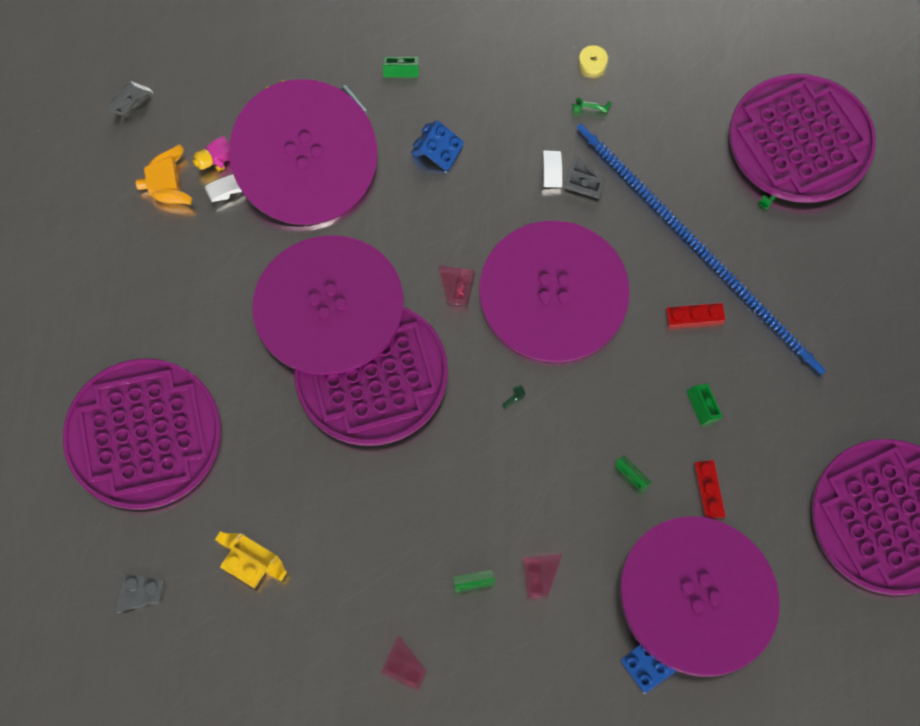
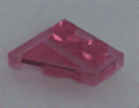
[523,554,562,599]
[381,636,427,690]

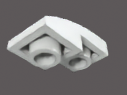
[542,151,562,188]
[205,175,242,202]

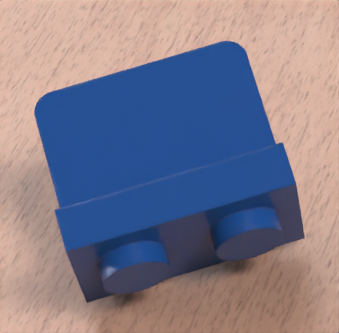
[411,120,464,170]
[622,645,676,693]

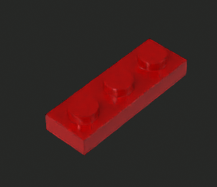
[666,302,726,328]
[694,460,726,520]

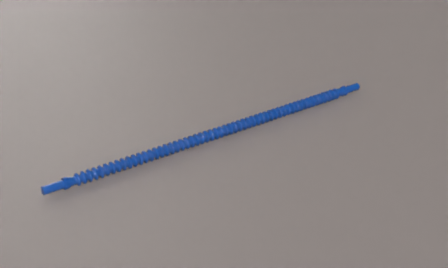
[577,123,826,375]

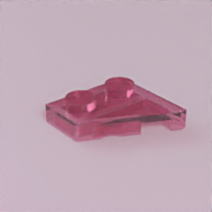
[439,265,475,307]

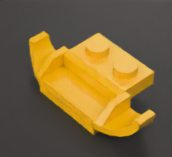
[215,531,287,589]

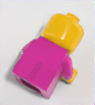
[192,136,230,172]

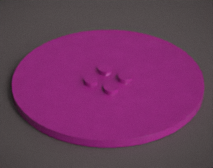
[729,74,876,203]
[229,79,377,225]
[479,220,630,363]
[252,235,404,375]
[294,307,448,446]
[63,358,221,510]
[812,439,920,596]
[620,516,780,677]

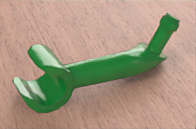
[572,98,612,113]
[758,175,784,209]

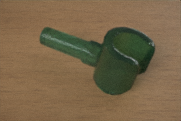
[502,385,525,408]

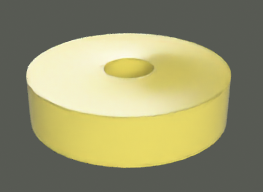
[579,45,608,74]

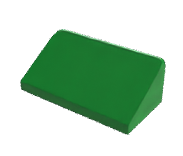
[383,57,419,77]
[686,383,723,425]
[615,455,652,492]
[453,570,495,592]

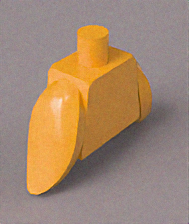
[136,144,192,205]

